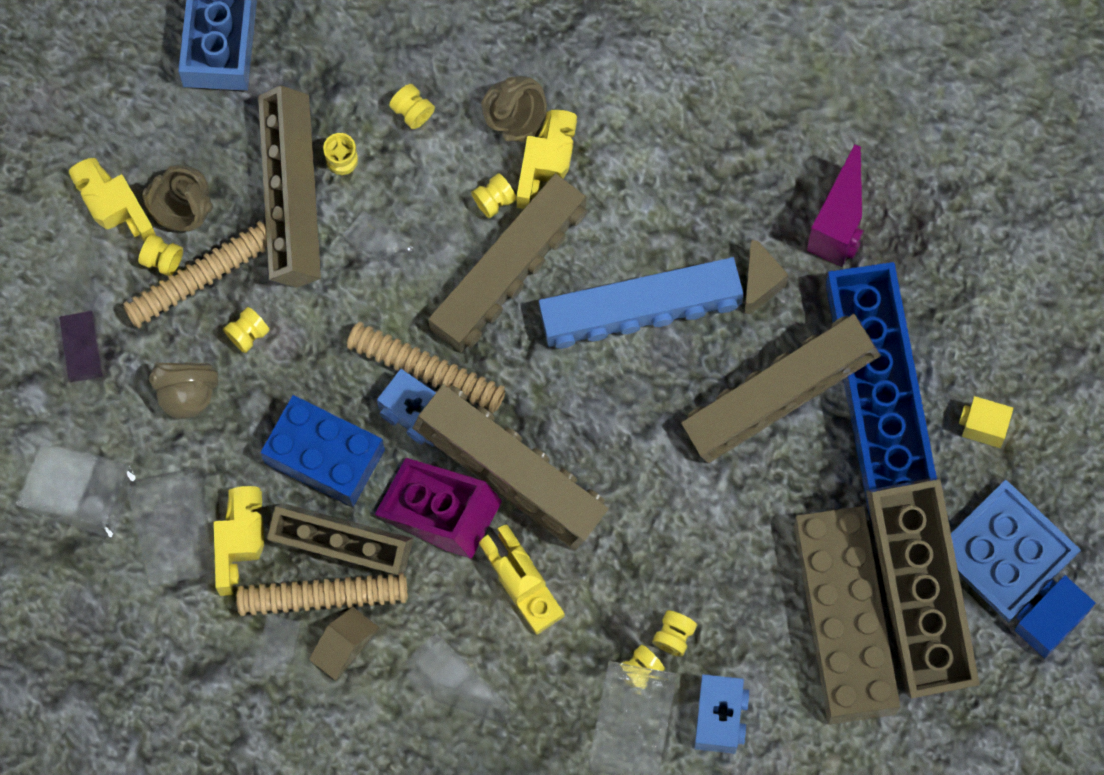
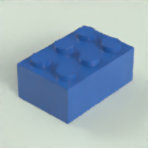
[260,395,385,508]

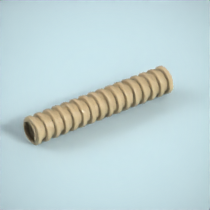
[123,221,267,328]
[347,322,505,414]
[236,573,408,616]

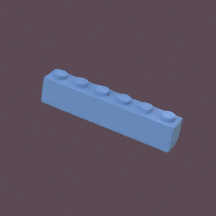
[539,257,743,349]

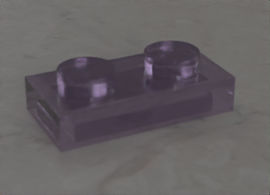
[59,311,103,383]

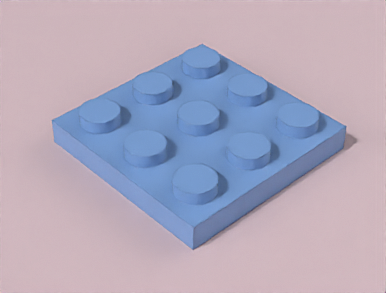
[951,480,1081,623]

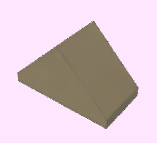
[744,240,788,314]
[309,607,380,681]

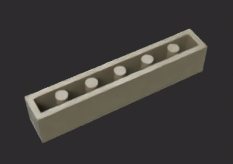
[258,85,321,288]
[428,173,587,353]
[681,314,881,463]

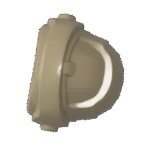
[481,76,547,142]
[142,165,212,232]
[149,362,218,419]

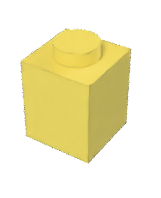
[959,396,1014,448]

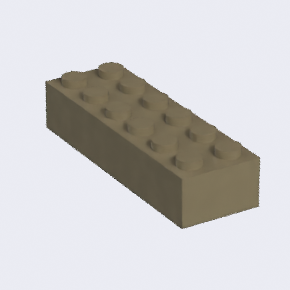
[412,384,609,551]
[866,478,980,699]
[794,506,900,725]

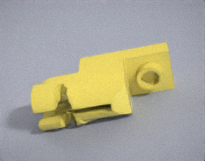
[517,110,577,209]
[69,158,156,242]
[214,486,264,596]
[479,525,565,635]

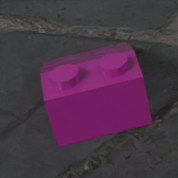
[807,144,864,268]
[375,458,502,559]

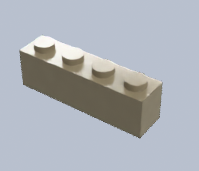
[267,503,414,575]

